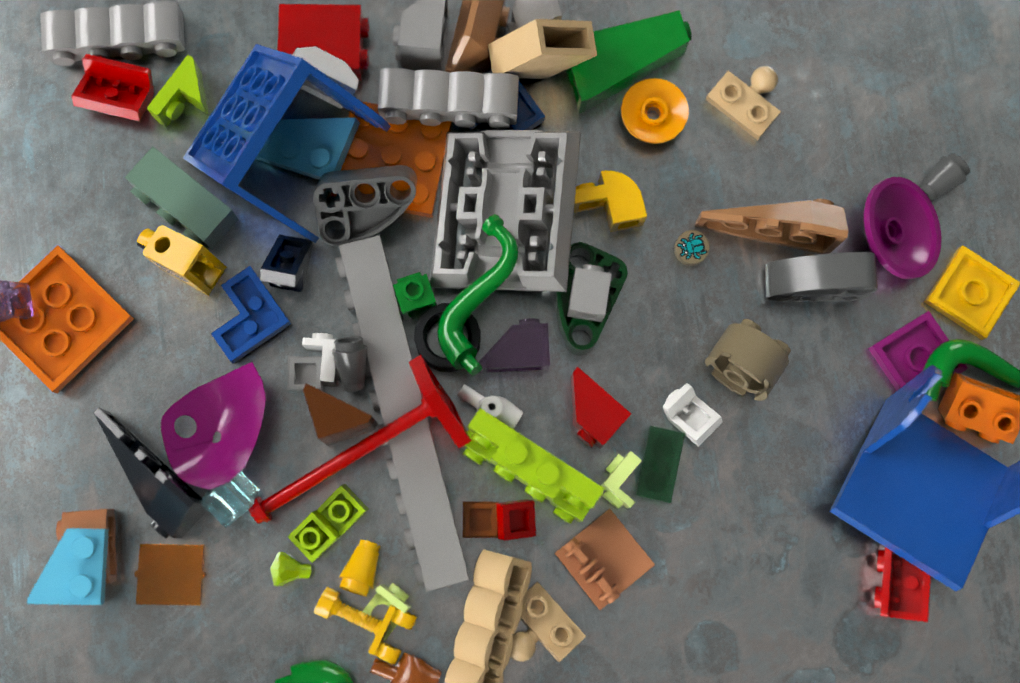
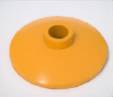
[621,78,689,144]

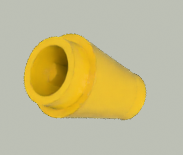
[339,539,381,597]

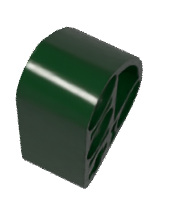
[555,242,628,356]

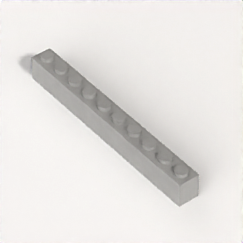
[335,235,470,592]

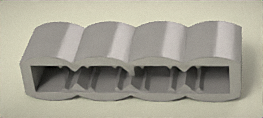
[40,1,185,66]
[378,68,519,129]

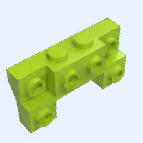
[463,408,605,524]

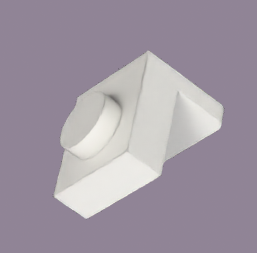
[302,333,340,387]
[663,383,723,447]

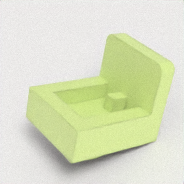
[600,451,642,509]

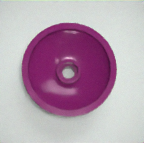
[863,177,942,279]

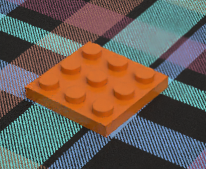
[331,101,452,218]
[0,245,134,394]

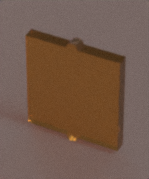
[134,544,206,605]

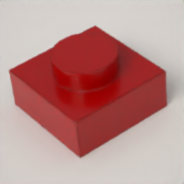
[496,499,536,541]

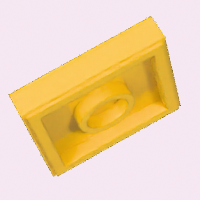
[924,245,1020,340]

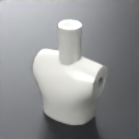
[457,384,523,429]

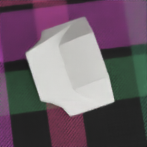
[292,46,359,109]

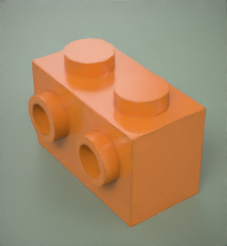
[938,372,1020,444]

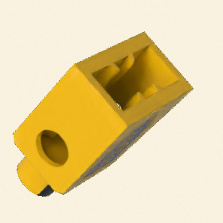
[137,225,226,296]

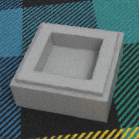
[287,356,324,393]

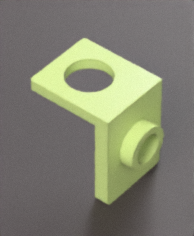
[362,583,412,641]

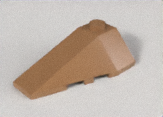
[695,199,848,254]

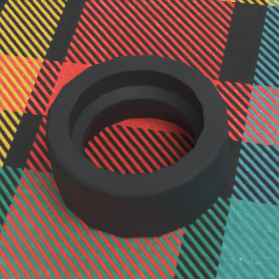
[414,303,481,372]

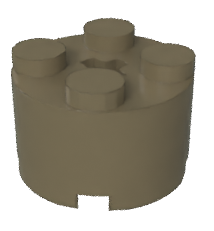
[705,319,791,401]

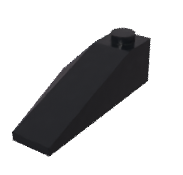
[94,408,211,539]

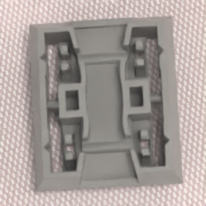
[430,130,581,292]

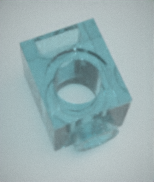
[200,472,260,528]

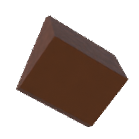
[303,383,378,446]

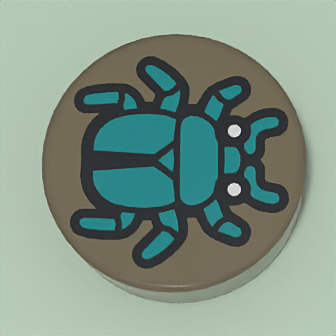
[674,230,710,266]

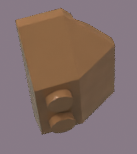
[445,0,510,74]

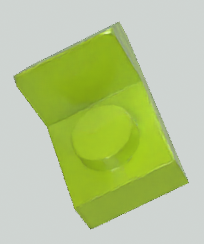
[147,55,208,127]

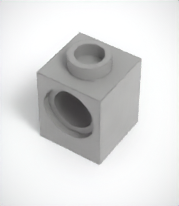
[567,265,612,322]

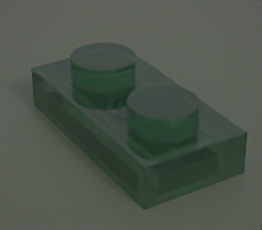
[634,426,685,504]

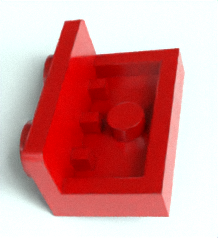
[71,54,154,121]
[874,547,932,622]

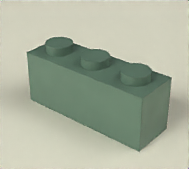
[125,146,239,250]

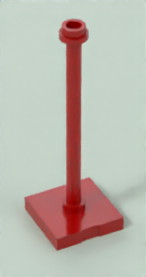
[248,355,471,524]

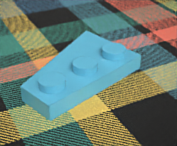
[255,118,360,180]

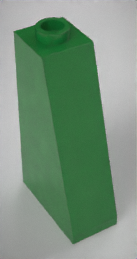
[566,10,692,113]

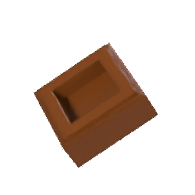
[463,502,499,538]

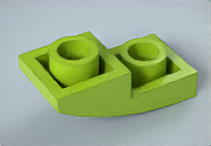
[288,484,369,563]

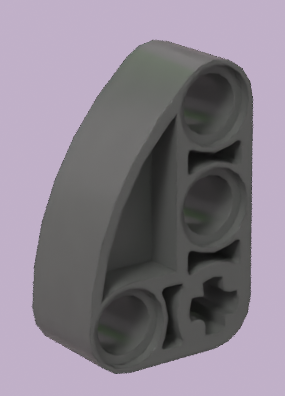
[313,165,418,246]
[765,252,878,301]

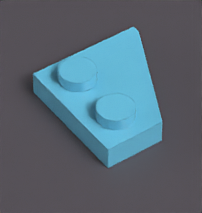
[27,528,109,605]

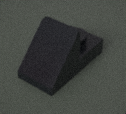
[260,234,313,292]

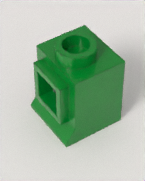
[393,272,437,321]

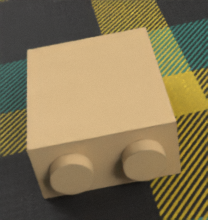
[488,19,597,79]

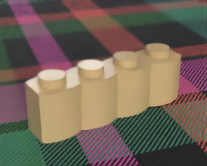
[444,550,532,683]

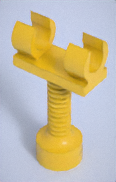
[314,587,417,665]

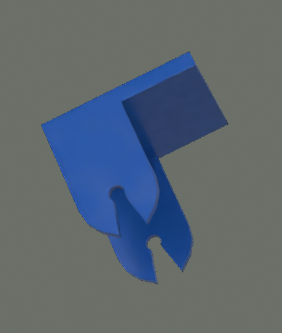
[183,44,391,243]
[829,365,1020,592]

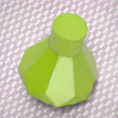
[270,552,311,586]

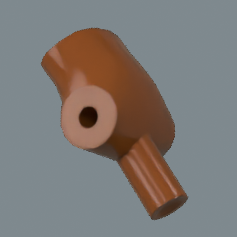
[370,652,442,683]

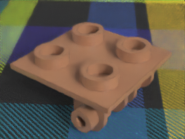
[554,508,655,611]

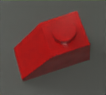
[571,367,631,449]

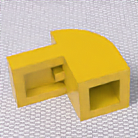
[574,170,647,233]

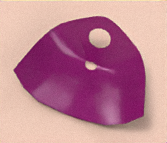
[161,362,266,490]

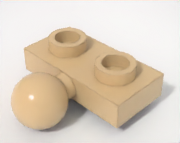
[706,66,781,140]
[511,581,586,662]

